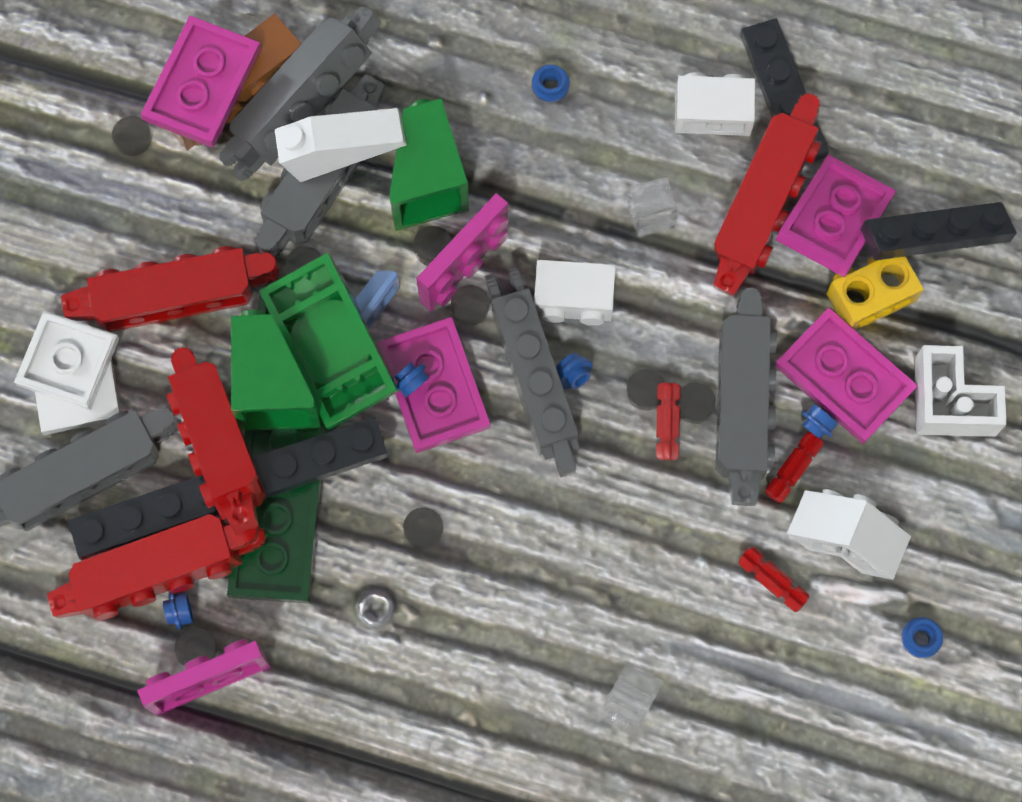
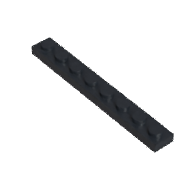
[68,416,389,561]

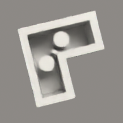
[914,345,1006,437]
[787,489,911,580]

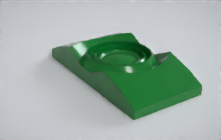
[259,253,399,430]

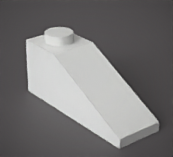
[275,108,407,182]

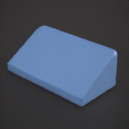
[355,271,400,330]

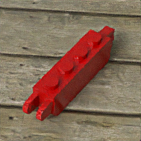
[713,93,822,297]
[61,246,280,332]
[166,347,266,535]
[47,514,267,620]

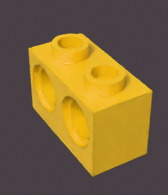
[827,257,924,331]

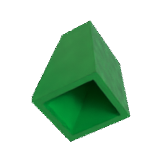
[389,98,469,231]
[231,310,321,431]

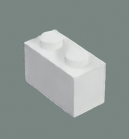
[674,72,755,136]
[534,260,615,325]

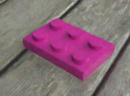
[140,15,261,148]
[776,154,896,278]
[416,193,509,312]
[775,307,918,445]
[377,317,491,454]
[137,639,271,716]

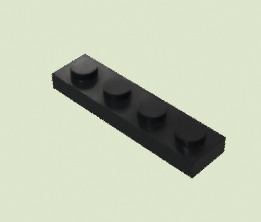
[740,18,829,164]
[860,202,1017,261]

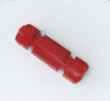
[656,382,681,460]
[765,431,824,503]
[738,546,810,612]

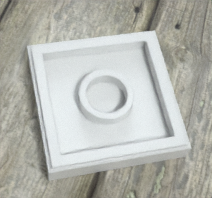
[14,311,119,410]
[35,359,121,435]

